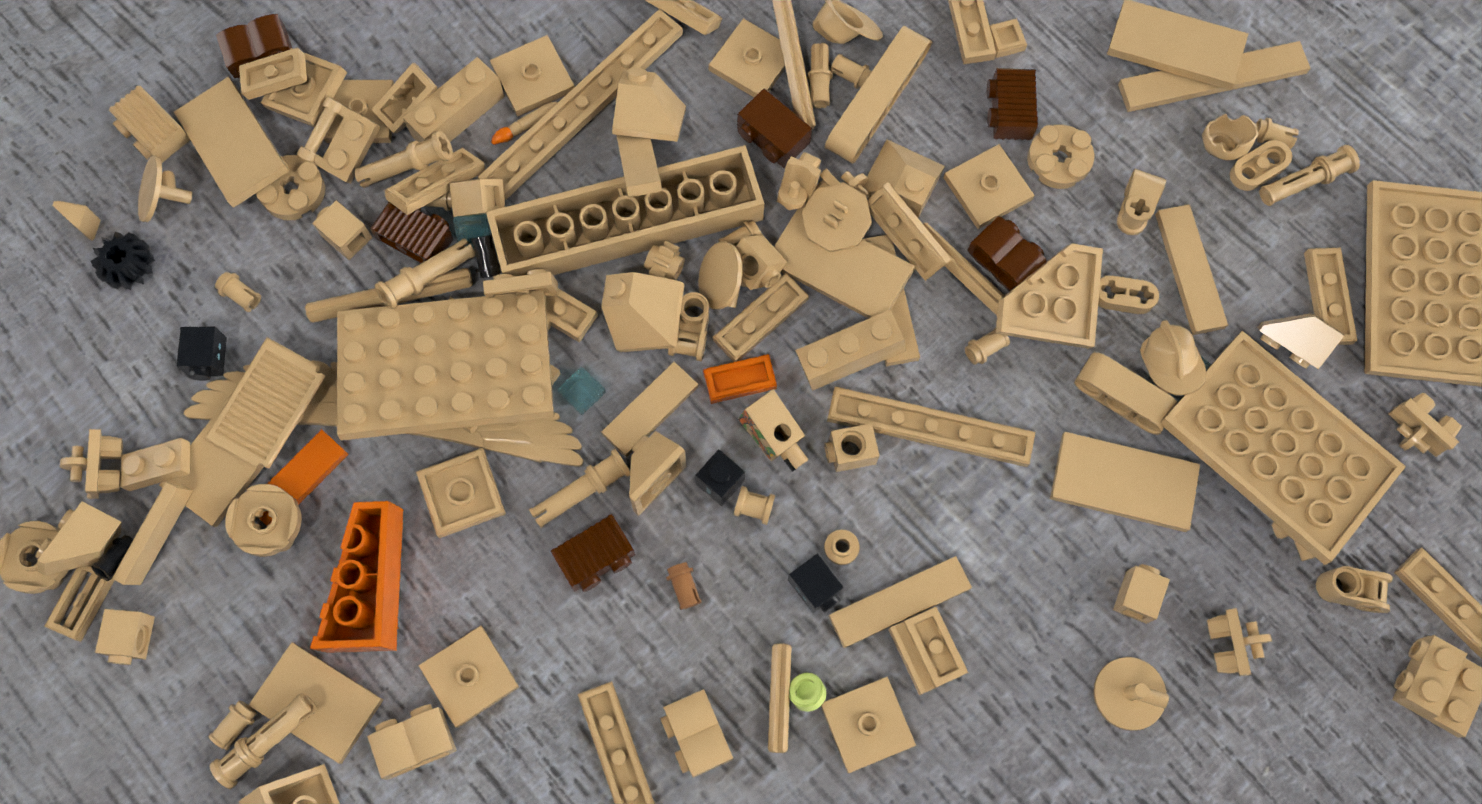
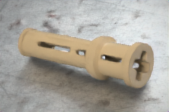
[355,131,453,188]
[1259,145,1360,206]
[375,238,475,309]
[529,449,630,528]
[209,693,317,789]

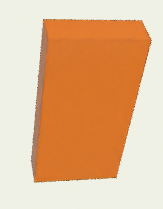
[703,354,777,404]

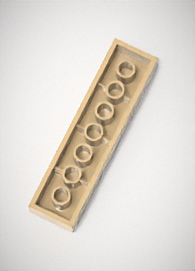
[486,145,765,277]

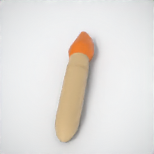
[491,101,558,145]

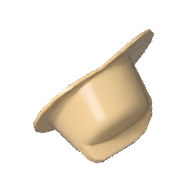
[812,0,883,44]
[1140,320,1207,395]

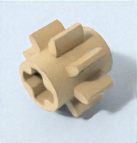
[644,241,685,280]

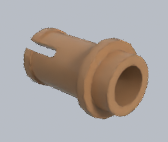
[666,562,702,610]

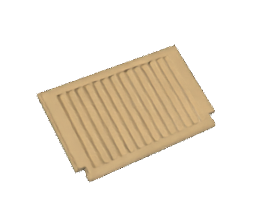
[204,337,325,469]

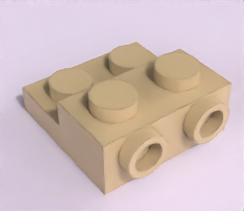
[1392,635,1482,738]

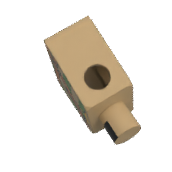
[738,389,809,472]

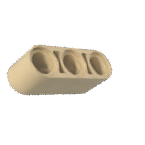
[1074,352,1177,435]

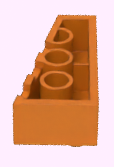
[310,501,403,653]

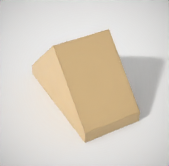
[371,63,438,133]

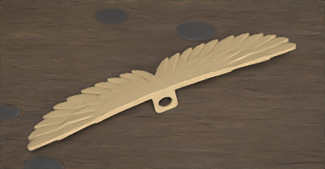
[184,360,583,467]

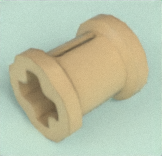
[734,486,775,525]

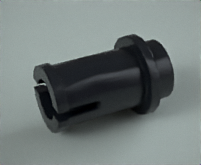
[471,235,501,278]
[91,535,133,581]

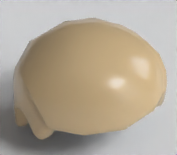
[1202,114,1259,161]

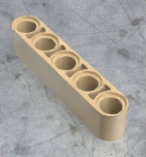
[825,26,932,164]

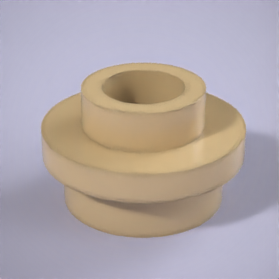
[824,530,860,565]

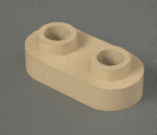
[1230,140,1292,191]

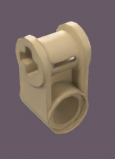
[1117,169,1167,235]
[668,292,709,361]
[1316,566,1393,613]

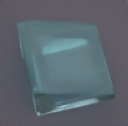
[453,214,493,252]

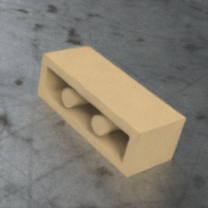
[403,57,505,142]
[796,309,906,391]

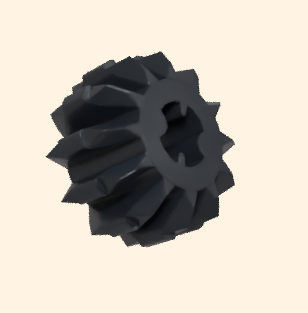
[90,232,155,290]

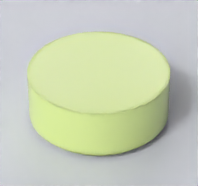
[789,673,826,712]

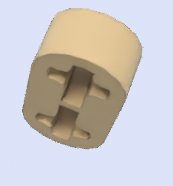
[1098,276,1159,314]

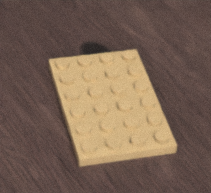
[1365,180,1482,387]
[337,290,554,440]
[1161,331,1406,565]

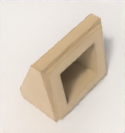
[52,201,101,241]

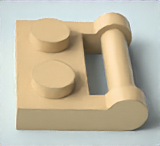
[297,96,381,184]

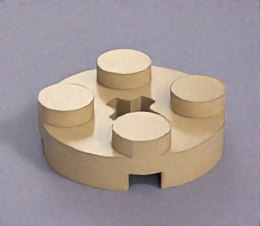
[1027,125,1094,189]
[256,155,326,220]
[225,484,302,557]
[0,521,69,594]

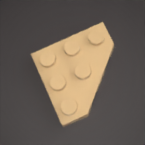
[995,243,1103,349]

